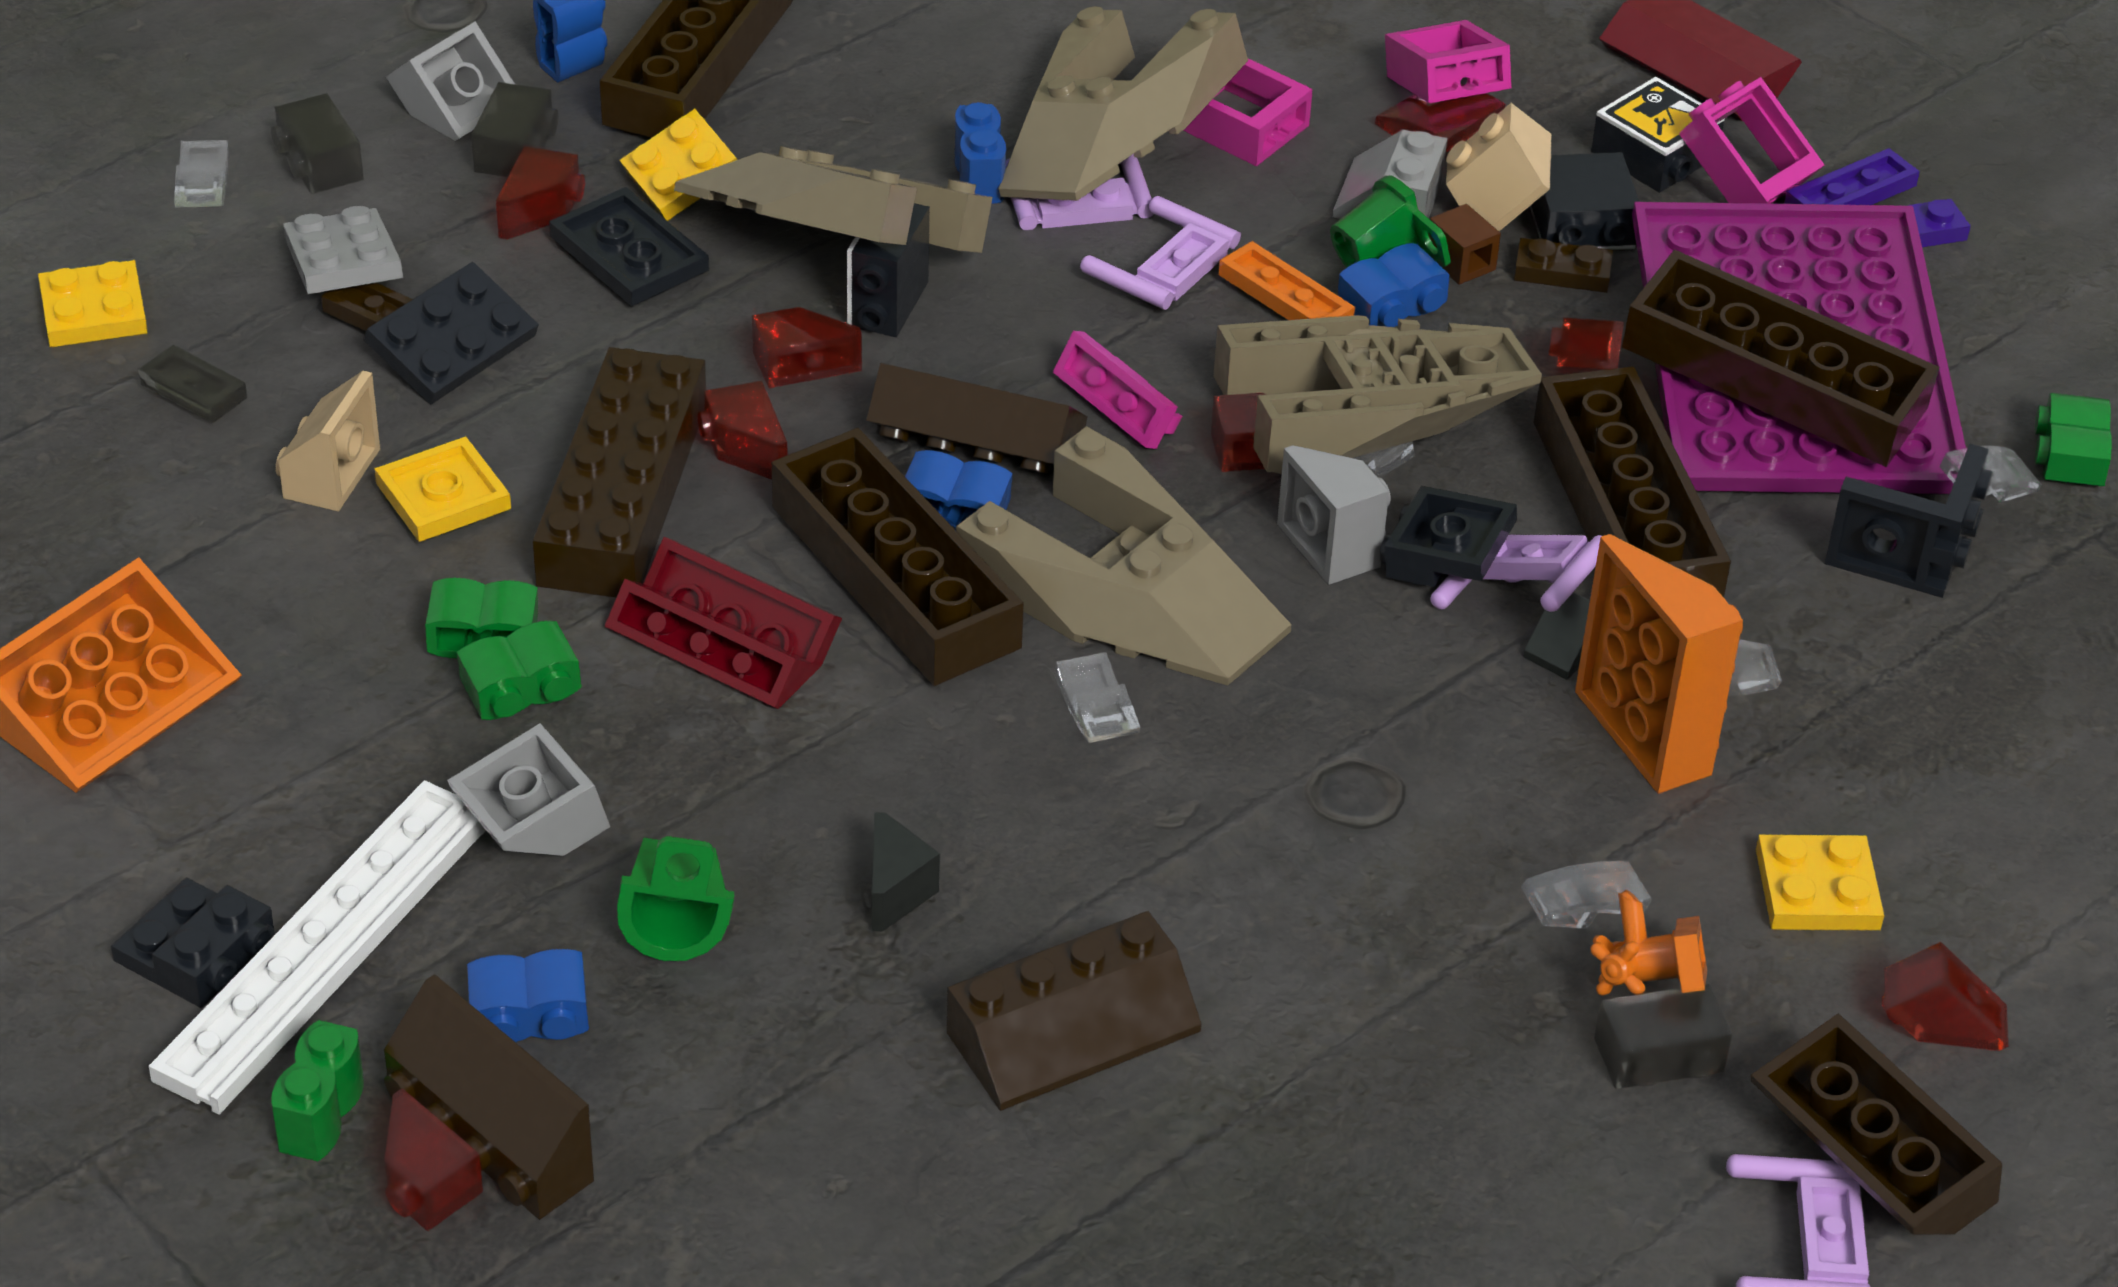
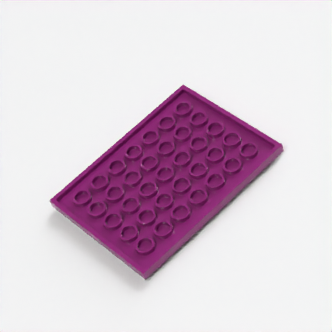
[1632,202,1967,494]

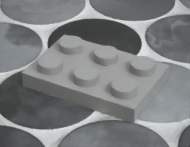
[283,206,403,294]

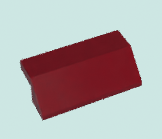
[1599,0,1802,121]
[604,537,842,709]

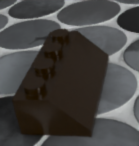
[866,363,1088,474]
[947,911,1202,1111]
[384,974,594,1220]
[1751,1013,2003,1235]

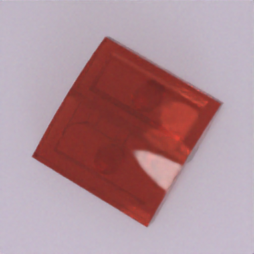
[1375,83,1506,152]

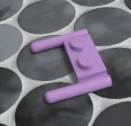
[1006,155,1154,230]
[1080,196,1241,310]
[1430,535,1601,612]
[1726,1154,1870,1287]

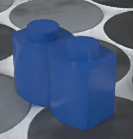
[533,0,608,83]
[954,103,1006,204]
[1338,243,1450,327]
[905,450,1012,530]
[467,949,589,1042]

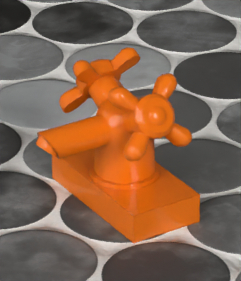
[1590,889,1707,996]

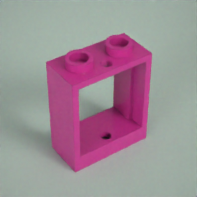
[1385,20,1511,103]
[1183,58,1313,166]
[1679,77,1825,204]

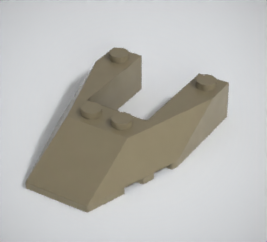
[998,6,1248,201]
[674,146,993,253]
[1213,315,1542,474]
[956,426,1292,686]

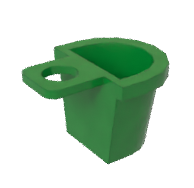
[1330,175,1451,268]
[617,836,734,961]

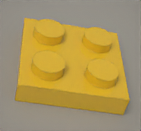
[619,109,737,221]
[38,260,148,347]
[374,436,511,542]
[1756,835,1884,930]

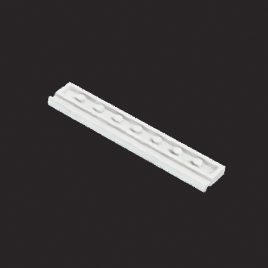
[149,780,486,1115]

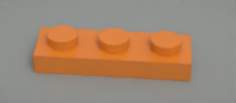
[1218,241,1355,320]

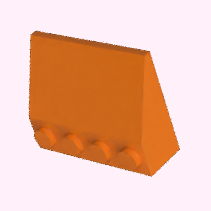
[1575,534,1743,794]
[0,557,242,793]

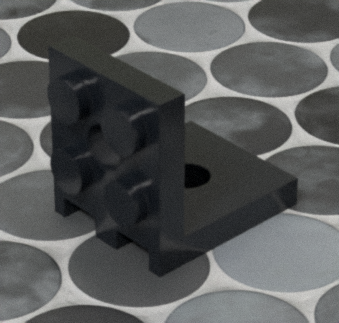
[1825,443,1993,598]

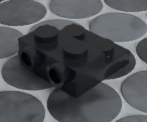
[1380,485,1517,587]
[111,877,275,1008]

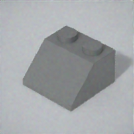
[386,21,524,141]
[1332,130,1447,219]
[1277,445,1391,585]
[447,723,610,856]

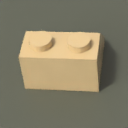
[1446,103,1551,231]
[276,371,380,511]

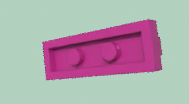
[1053,330,1183,449]

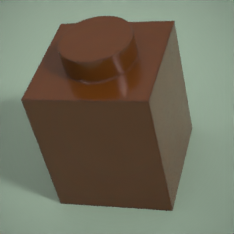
[1428,204,1501,285]

